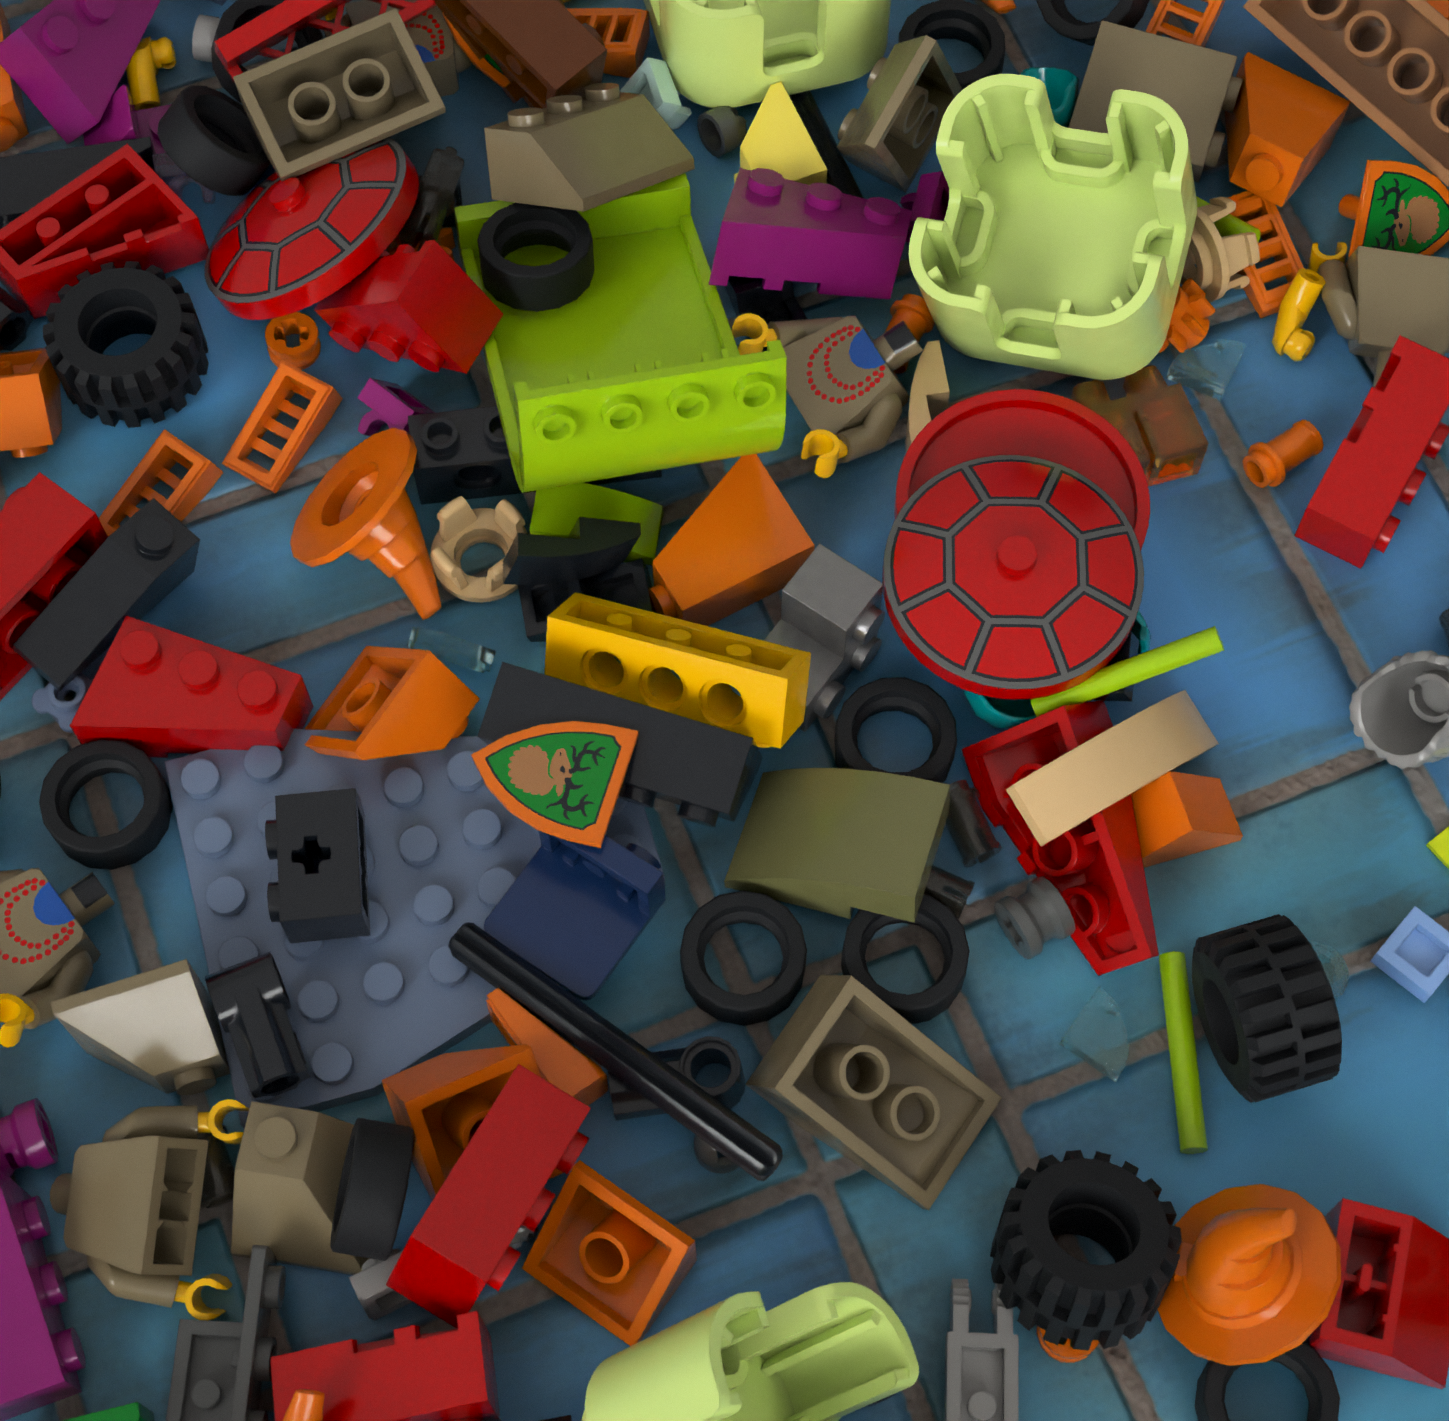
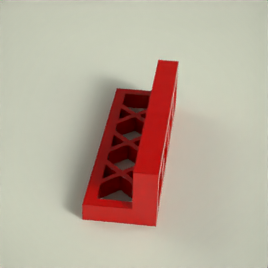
[214,0,437,84]

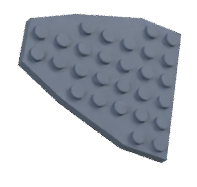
[165,729,666,1129]

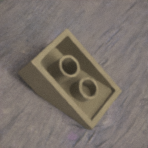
[837,35,963,193]
[746,975,1002,1210]

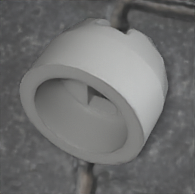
[192,14,221,63]

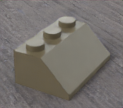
[233,8,446,181]
[484,83,695,212]

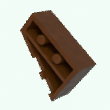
[434,0,607,109]

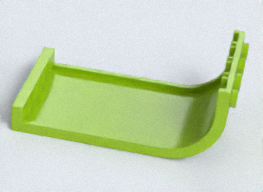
[454,173,787,493]

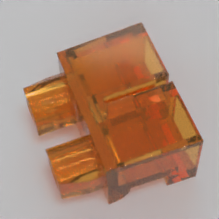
[1071,365,1209,487]

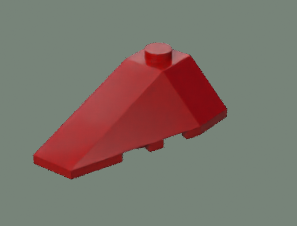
[961,700,1159,976]

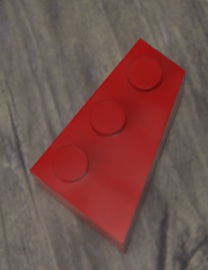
[0,143,209,319]
[314,240,503,374]
[1294,335,1449,569]
[70,615,314,758]
[386,1064,591,1329]
[270,1311,501,1421]

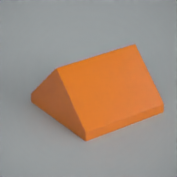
[521,1160,697,1346]

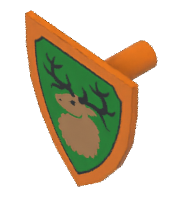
[1338,160,1449,268]
[471,721,639,848]

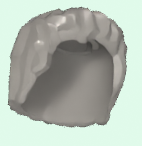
[1349,650,1449,769]

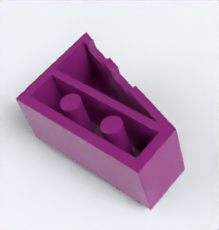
[0,0,160,144]
[709,168,912,300]
[0,1170,86,1421]

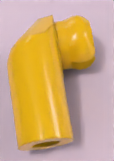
[126,36,176,111]
[1272,268,1326,362]

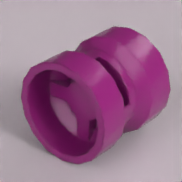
[0,1098,58,1178]

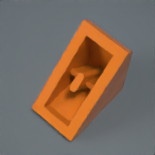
[1131,771,1243,868]

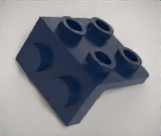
[484,831,666,1001]

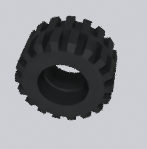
[43,261,209,428]
[1192,914,1342,1103]
[990,1150,1182,1350]

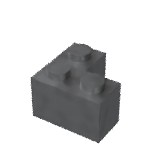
[764,543,885,732]

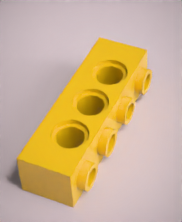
[544,592,811,749]

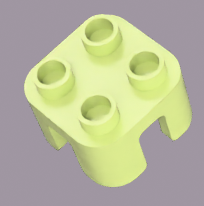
[643,0,891,108]
[908,74,1197,380]
[581,1282,919,1421]

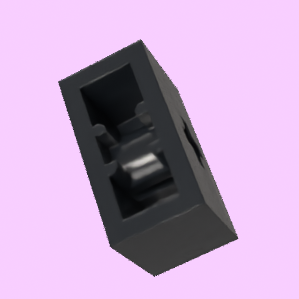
[265,788,370,943]

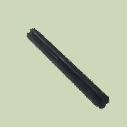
[448,922,783,1181]

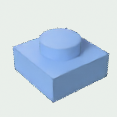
[1370,906,1449,1003]

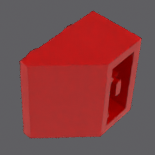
[1304,1198,1449,1389]

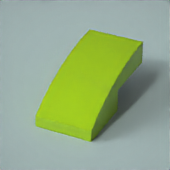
[529,483,663,565]

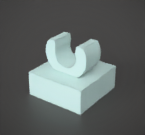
[620,57,692,129]

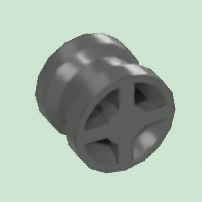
[994,876,1076,959]

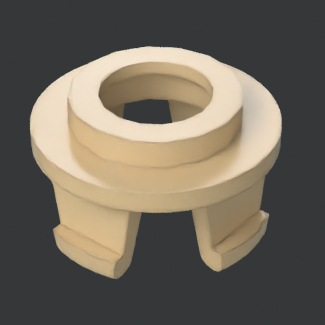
[1180,197,1260,302]
[430,496,528,603]

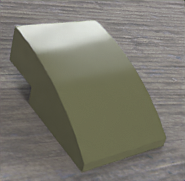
[724,768,950,923]

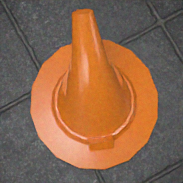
[290,428,442,620]
[1158,1184,1341,1366]

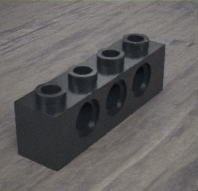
[408,406,662,505]

